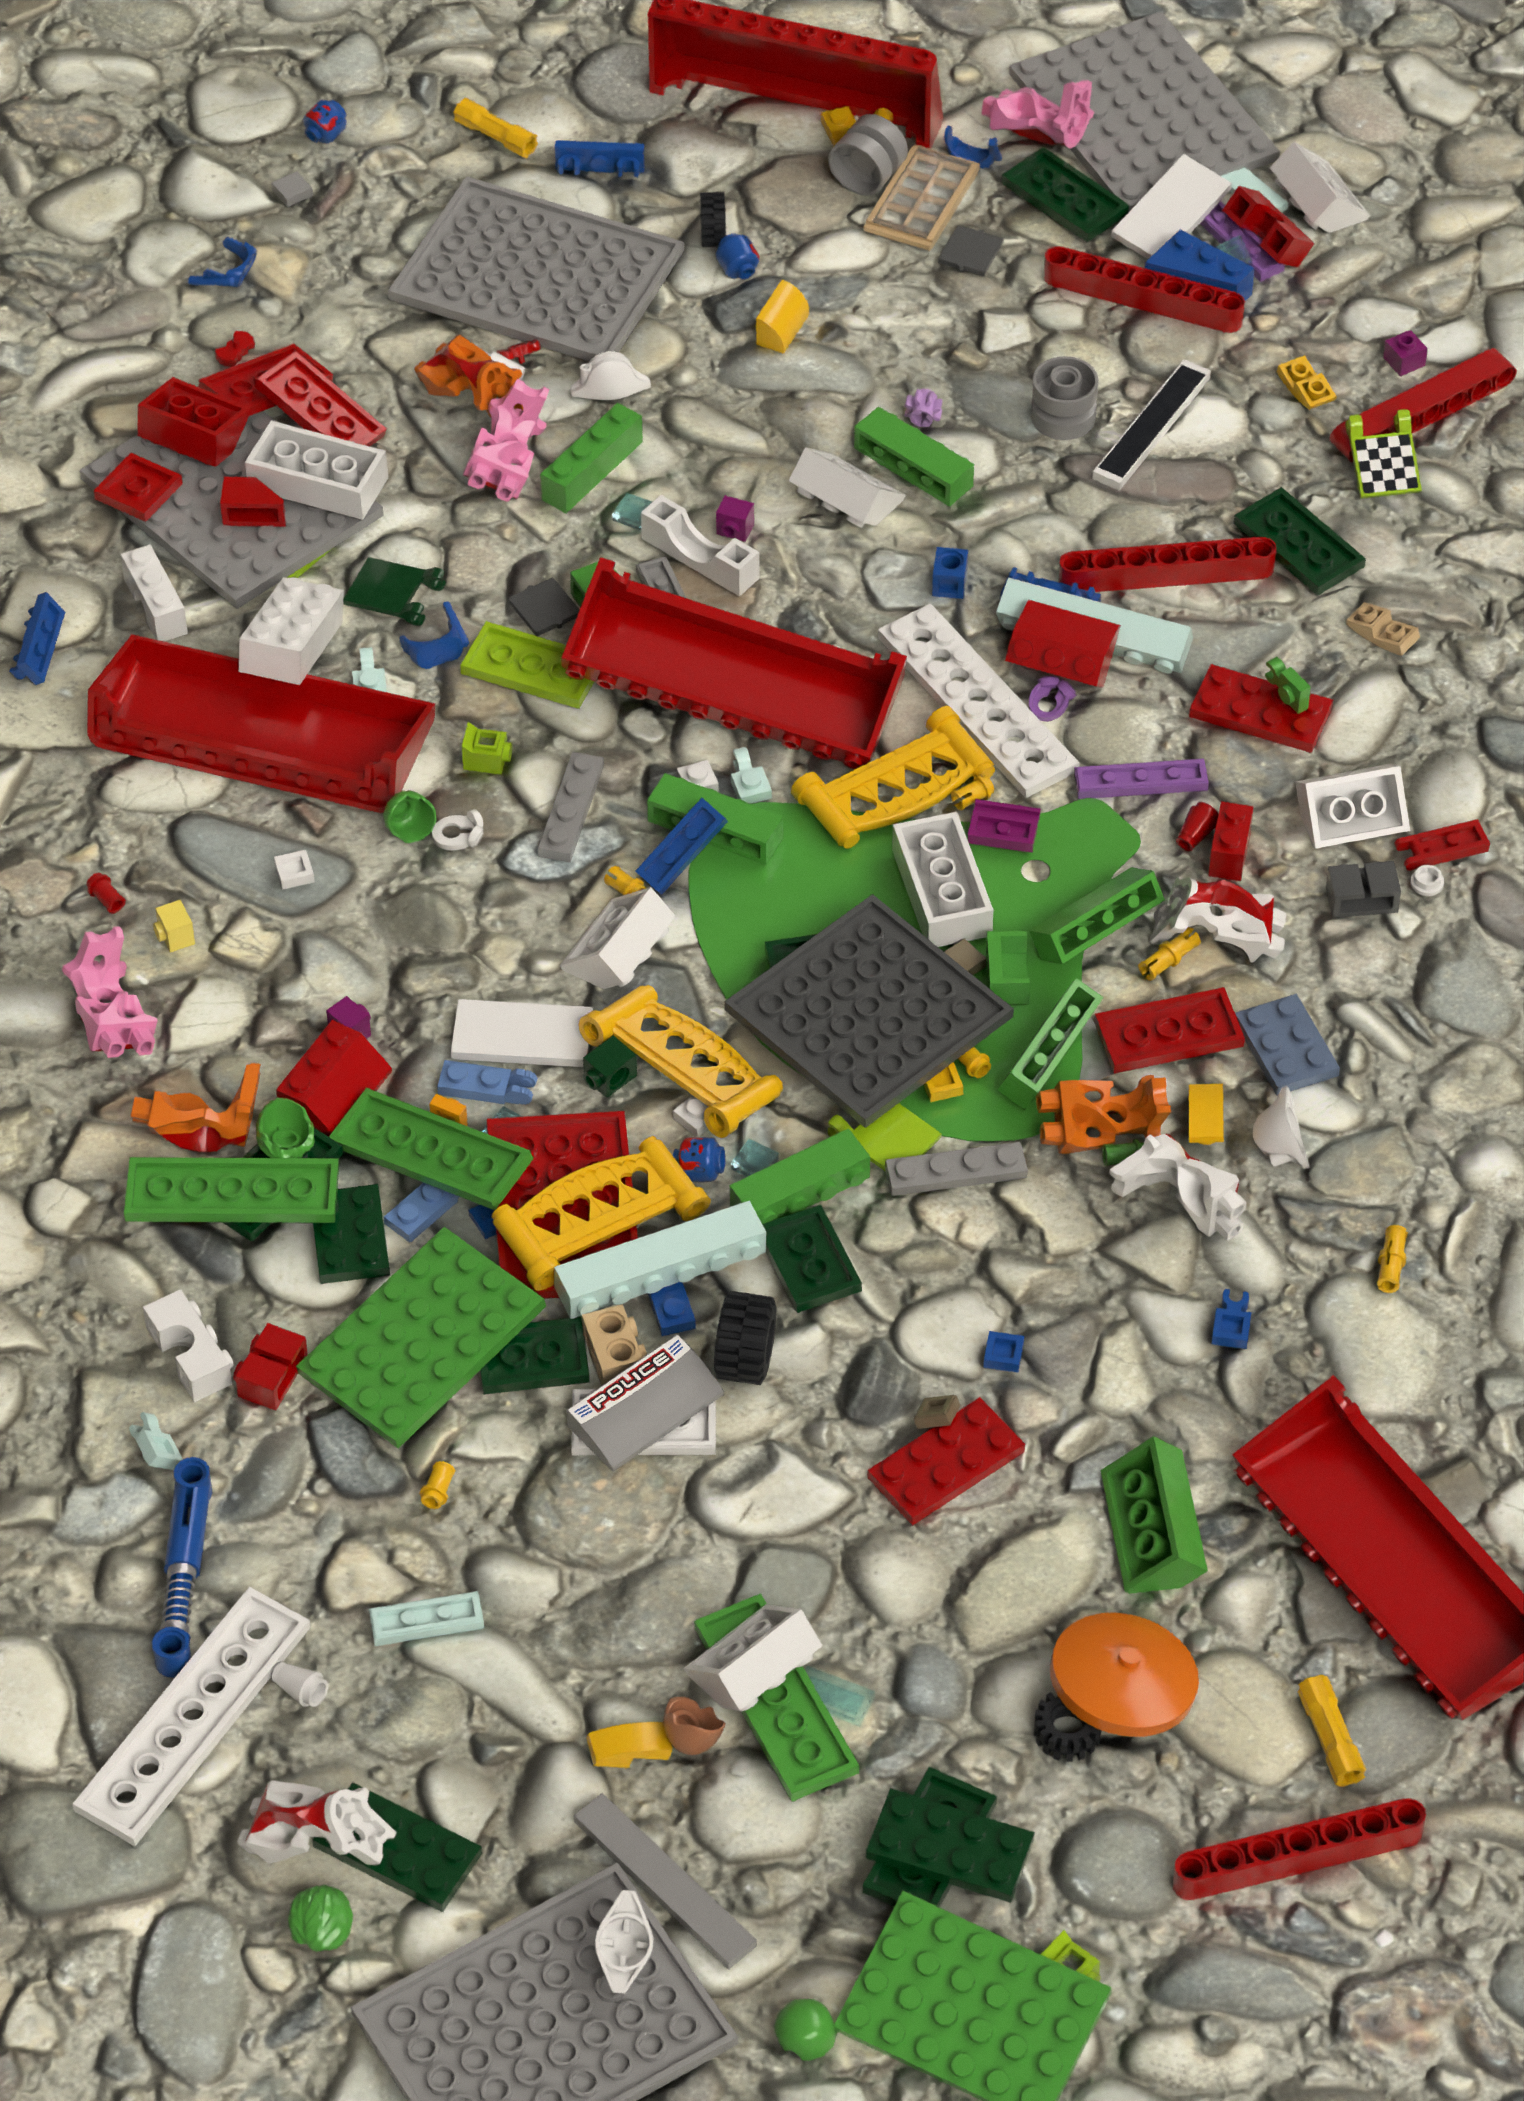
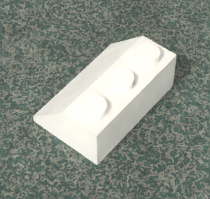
[1270,142,1370,233]
[789,447,906,527]
[1295,764,1410,849]
[560,887,676,989]
[683,1604,823,1711]

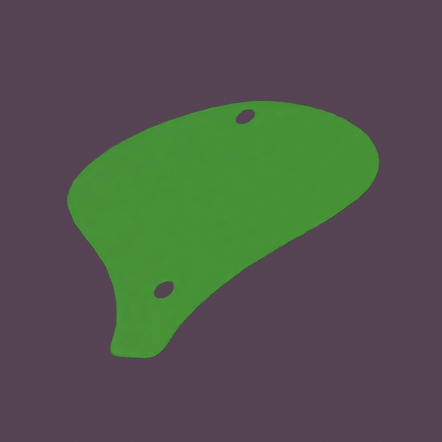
[689,798,1141,1142]

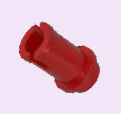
[86,873,126,914]

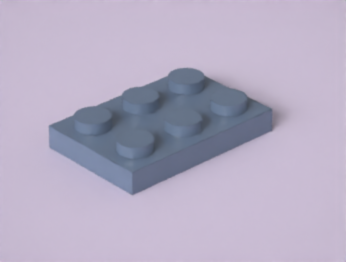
[1235,993,1340,1096]

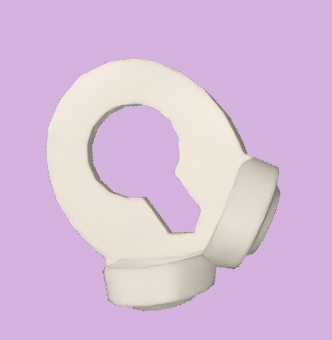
[432,809,484,850]

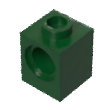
[583,1035,637,1098]

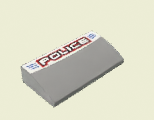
[567,1334,724,1472]

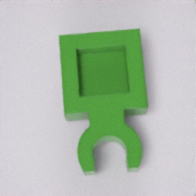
[1265,657,1311,714]

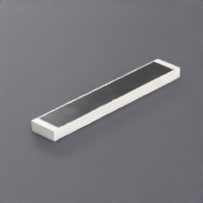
[1092,359,1211,491]

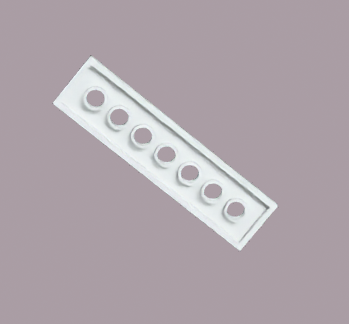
[878,603,1079,798]
[73,1587,310,1846]

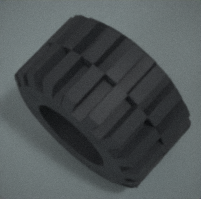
[714,1291,777,1385]

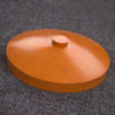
[1050,1612,1199,1737]

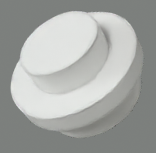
[1410,865,1444,896]

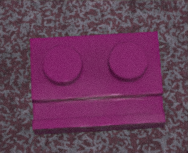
[967,799,1041,853]

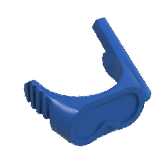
[944,126,1002,169]
[188,237,258,287]
[399,601,470,669]

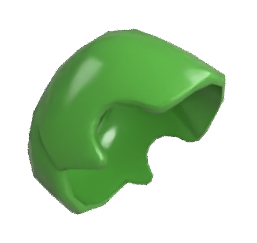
[383,790,437,843]
[774,1998,837,2061]

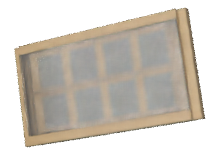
[864,144,980,251]

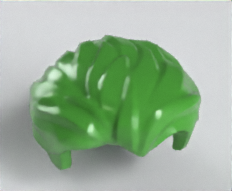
[256,1098,315,1158]
[288,1885,353,1952]

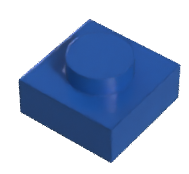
[983,1331,1024,1373]

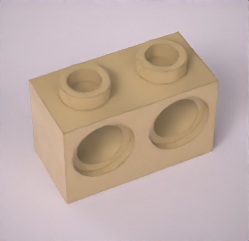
[582,1304,647,1386]

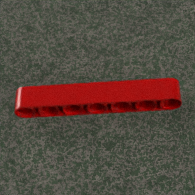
[1044,246,1245,333]
[1329,348,1517,462]
[1058,537,1276,592]
[1172,1798,1426,1900]

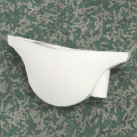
[570,351,651,400]
[1253,1086,1310,1169]
[595,1890,653,1994]

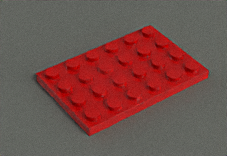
[486,1111,638,1299]

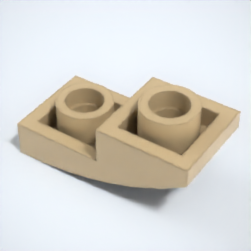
[1346,602,1420,656]

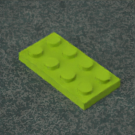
[460,621,594,709]

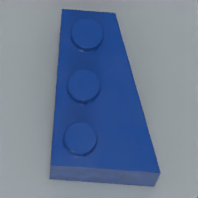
[1145,229,1255,301]

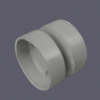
[829,114,908,196]
[1031,356,1098,440]

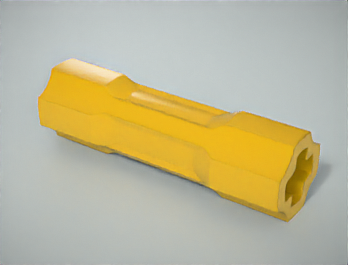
[454,97,538,158]
[1297,1674,1366,1787]

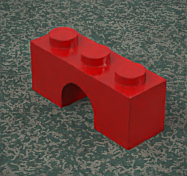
[1222,186,1315,268]

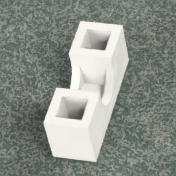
[121,544,188,642]
[143,1289,234,1402]

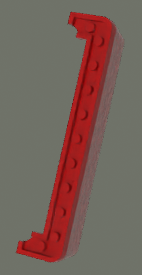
[648,0,943,149]
[561,557,907,770]
[87,634,436,813]
[1232,1375,1524,1721]

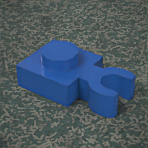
[1212,1289,1252,1349]

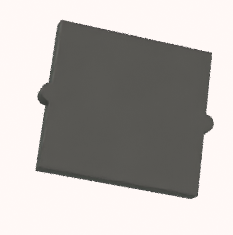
[938,225,1004,276]
[508,577,580,636]

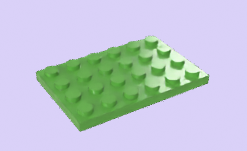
[296,1227,546,1448]
[834,1891,1112,2101]

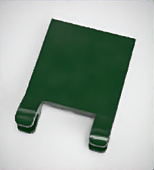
[343,557,446,626]

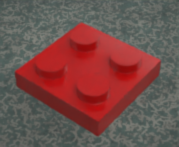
[93,453,183,522]

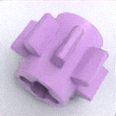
[904,389,943,427]

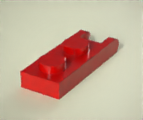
[1394,819,1490,871]

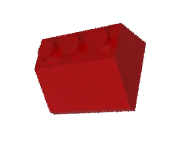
[137,377,251,467]
[1005,600,1121,687]
[276,1020,392,1137]

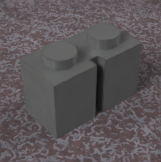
[1326,861,1401,918]

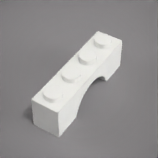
[641,495,759,597]

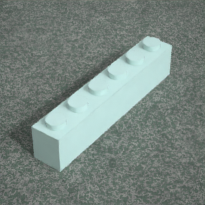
[996,577,1193,673]
[554,1200,766,1319]

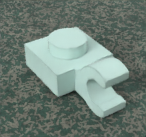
[352,647,387,692]
[731,747,772,804]
[129,1412,183,1470]

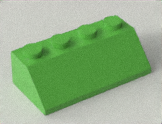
[1101,1436,1208,1594]

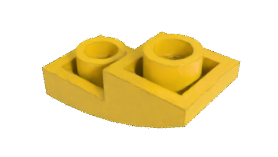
[1276,355,1337,410]
[1189,1084,1224,1145]
[586,1722,673,1768]

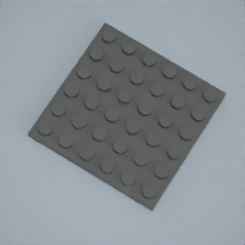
[724,894,1014,1128]

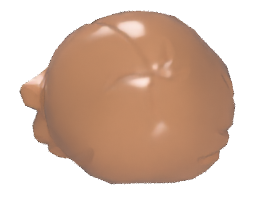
[663,1697,726,1755]

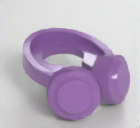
[1029,676,1077,722]

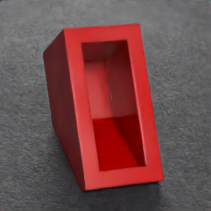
[220,477,286,527]

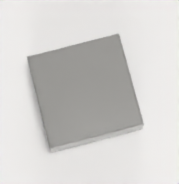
[271,171,313,207]

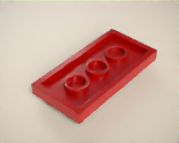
[198,344,333,416]
[254,351,387,447]
[1189,664,1333,753]
[1094,987,1245,1074]
[867,1397,1025,1526]

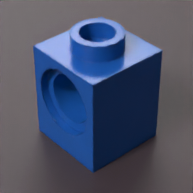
[932,547,968,599]

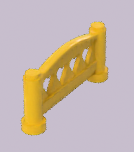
[791,706,995,849]
[579,985,783,1138]
[492,1136,711,1291]

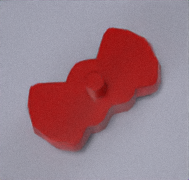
[215,331,255,367]
[496,339,541,364]

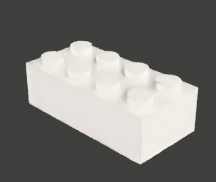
[245,421,388,520]
[239,577,344,685]
[892,812,994,947]

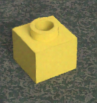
[153,900,195,953]

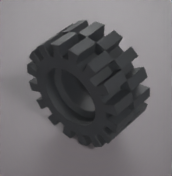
[700,192,726,247]
[1034,1692,1102,1762]

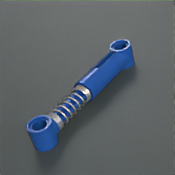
[152,1457,213,1678]

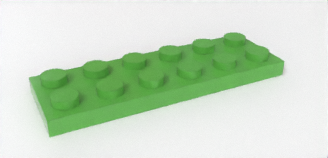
[329,1088,534,1210]
[124,1157,339,1223]
[694,1593,859,1802]

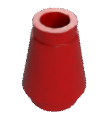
[1176,802,1219,851]

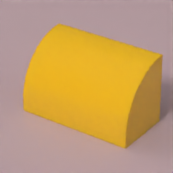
[756,280,809,354]

